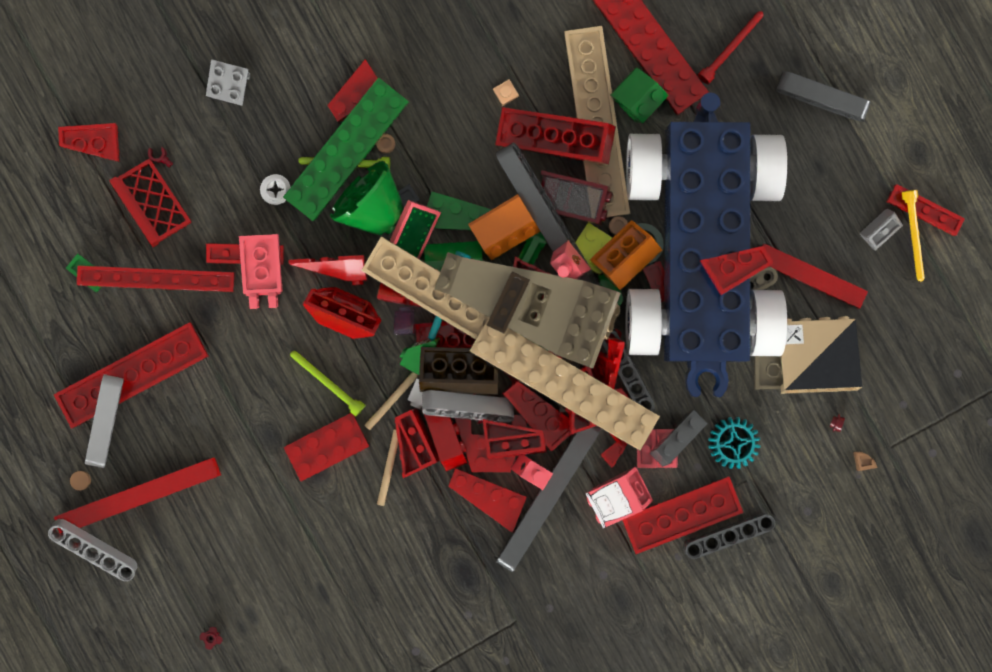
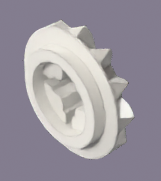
[260,174,291,205]

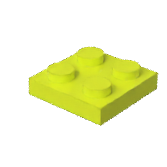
[575,222,612,275]

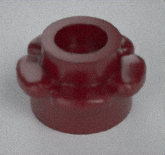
[830,414,845,432]

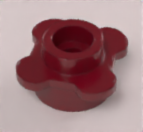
[200,627,223,650]

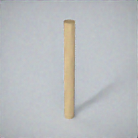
[364,372,419,430]
[377,429,399,506]

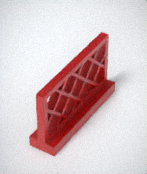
[109,158,192,248]

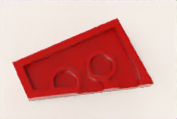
[327,59,378,123]
[58,123,120,162]
[700,246,773,295]

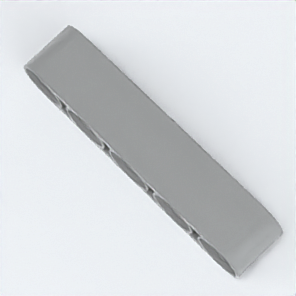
[85,374,124,468]
[422,390,514,423]
[48,519,137,581]

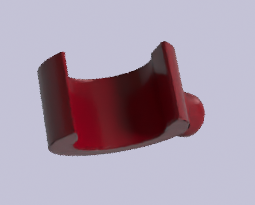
[148,147,173,167]

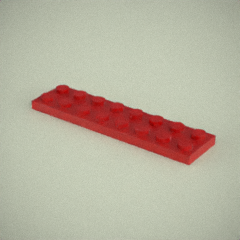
[593,0,709,115]
[54,322,209,429]

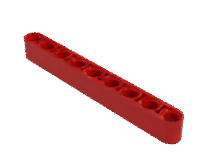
[54,457,221,533]

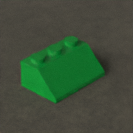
[424,241,483,272]

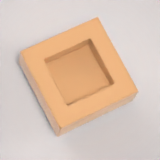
[493,79,519,106]

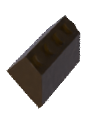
[419,347,498,394]

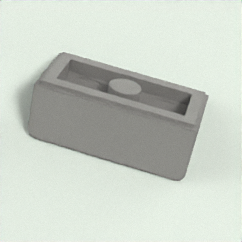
[860,209,903,251]

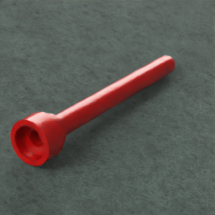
[698,11,764,85]

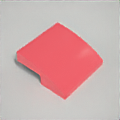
[637,429,678,468]

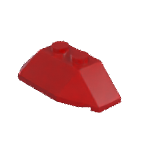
[303,287,382,339]

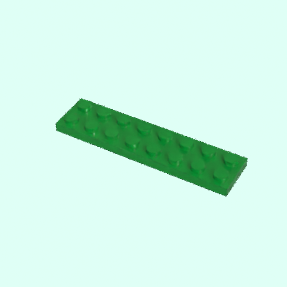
[283,77,409,222]

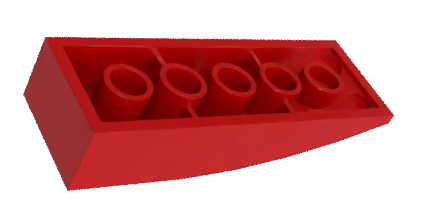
[495,107,616,165]

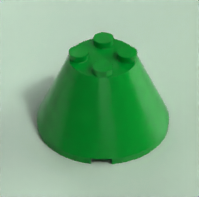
[330,161,404,235]

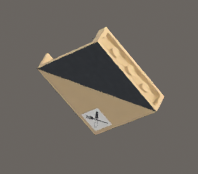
[780,316,862,394]

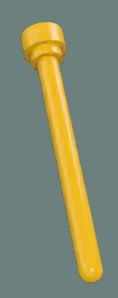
[902,190,925,282]

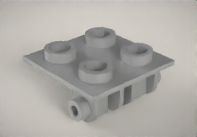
[206,59,250,106]

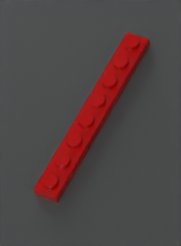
[77,266,235,292]

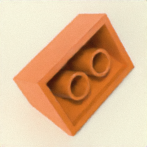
[468,194,540,260]
[590,220,662,290]

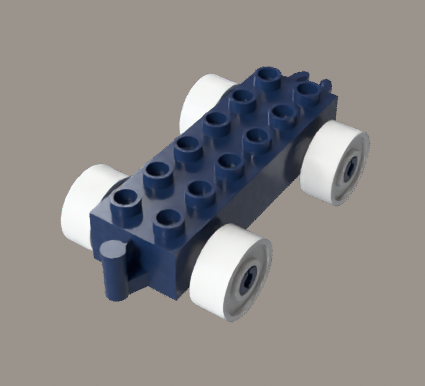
[625,93,787,397]

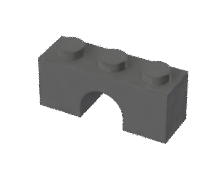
[649,410,708,467]

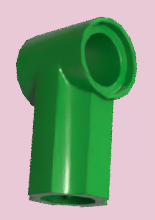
[518,231,547,265]

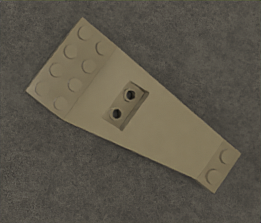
[435,252,621,368]

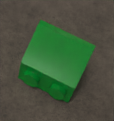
[610,67,669,123]

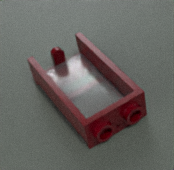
[541,170,613,225]

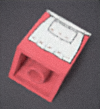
[586,466,653,528]

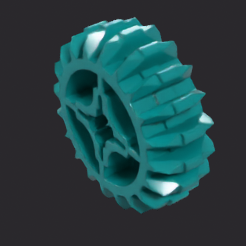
[708,417,760,469]

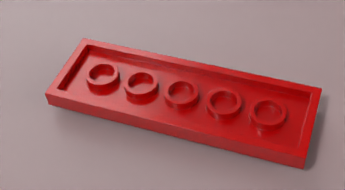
[622,476,744,554]

